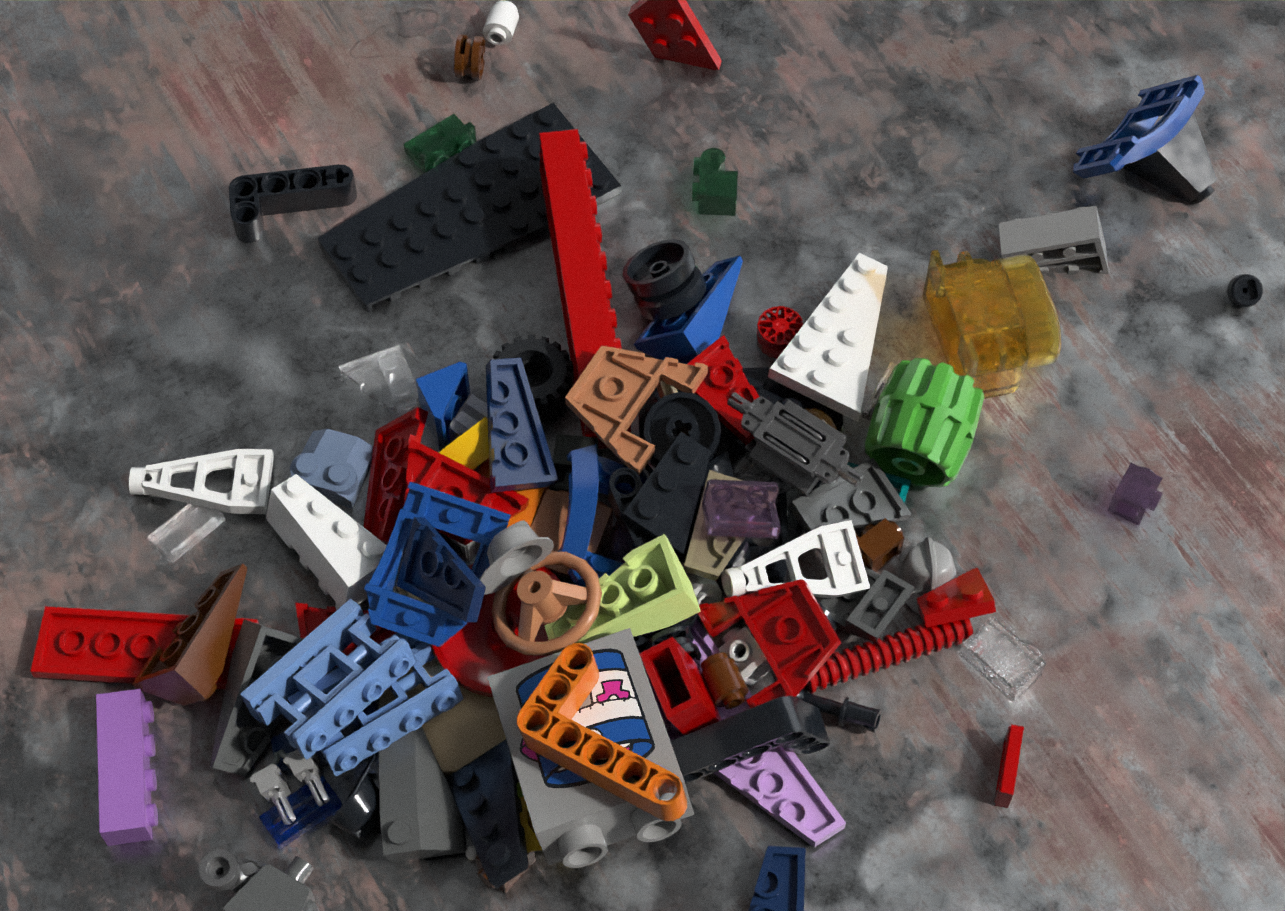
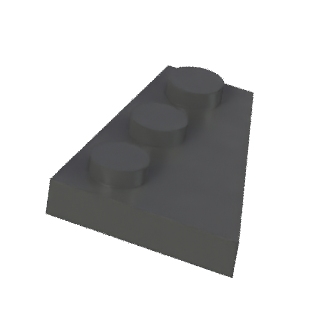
[788,458,912,533]

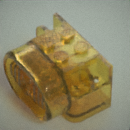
[922,250,1061,399]

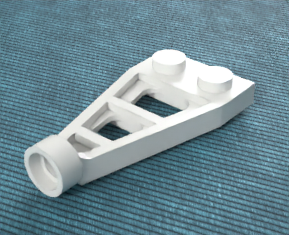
[129,449,274,514]
[721,520,870,598]

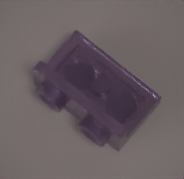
[702,479,781,538]

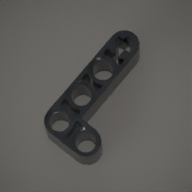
[229,164,357,243]

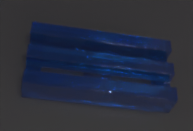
[259,776,343,849]

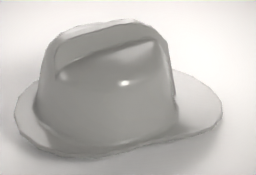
[479,520,554,595]
[899,537,957,616]

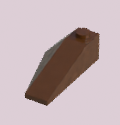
[132,563,248,706]

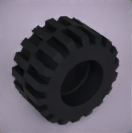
[493,335,574,426]

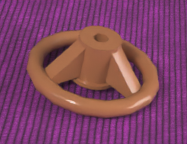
[491,551,602,656]

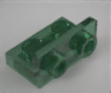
[403,114,477,173]

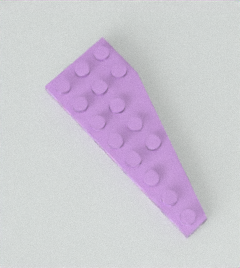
[641,618,846,847]

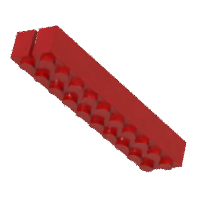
[539,129,631,450]

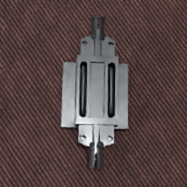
[727,392,864,496]

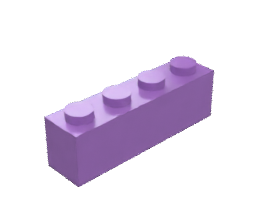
[96,689,158,846]

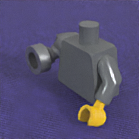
[199,849,318,911]

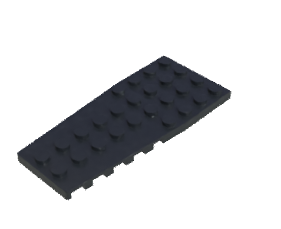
[318,103,621,312]

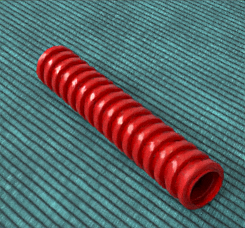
[805,618,973,694]

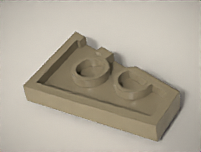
[682,470,777,581]

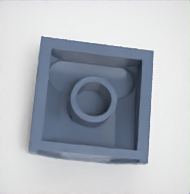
[290,429,373,509]

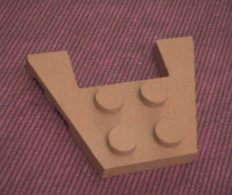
[565,345,708,475]

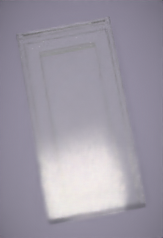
[147,503,225,564]

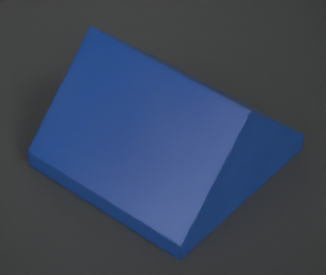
[416,361,471,451]

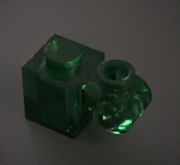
[692,148,738,216]

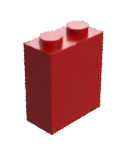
[639,637,722,735]

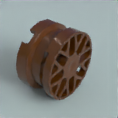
[454,34,485,80]

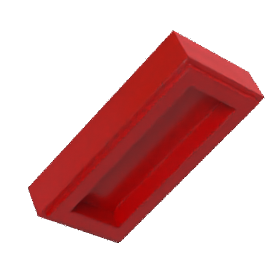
[994,724,1024,808]

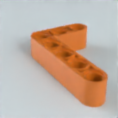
[517,643,687,821]

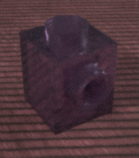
[1108,463,1163,526]

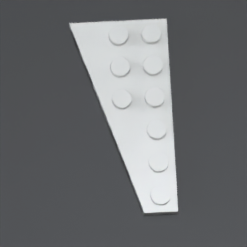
[768,253,888,422]

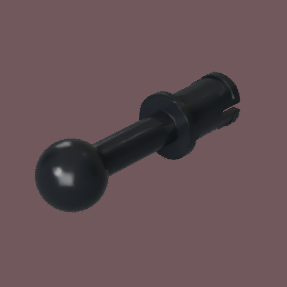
[796,688,882,733]

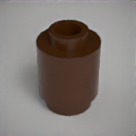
[701,652,749,710]

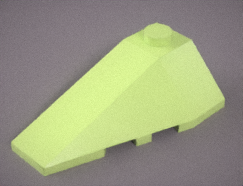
[545,534,701,654]

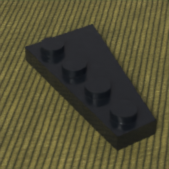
[446,739,529,889]

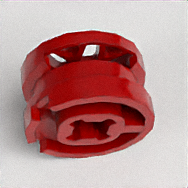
[756,306,803,359]

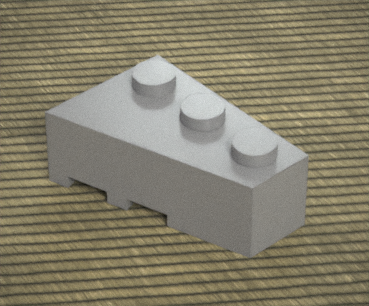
[999,206,1109,274]

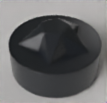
[1227,274,1263,307]

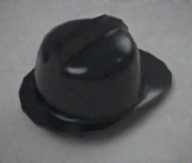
[323,754,380,839]

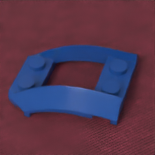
[1073,75,1205,179]
[557,444,646,587]
[364,481,511,647]

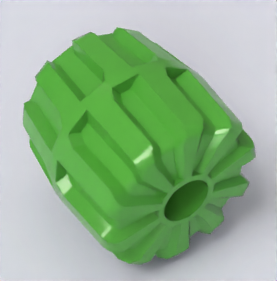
[865,358,984,488]

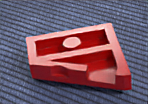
[916,568,996,628]

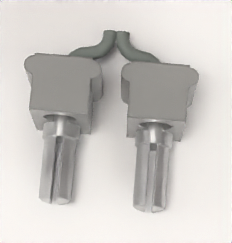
[250,749,329,825]

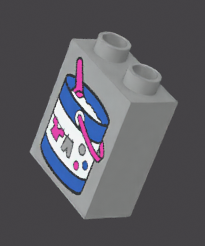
[488,628,694,868]

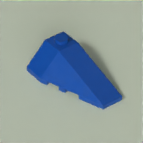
[634,255,743,364]

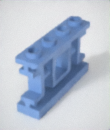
[240,598,416,760]
[287,633,463,776]

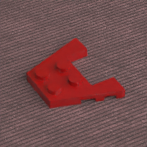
[698,579,841,708]

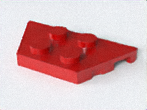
[628,0,722,70]
[404,439,529,545]

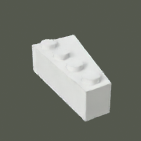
[266,474,387,610]

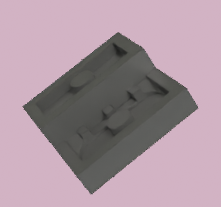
[820,566,915,641]

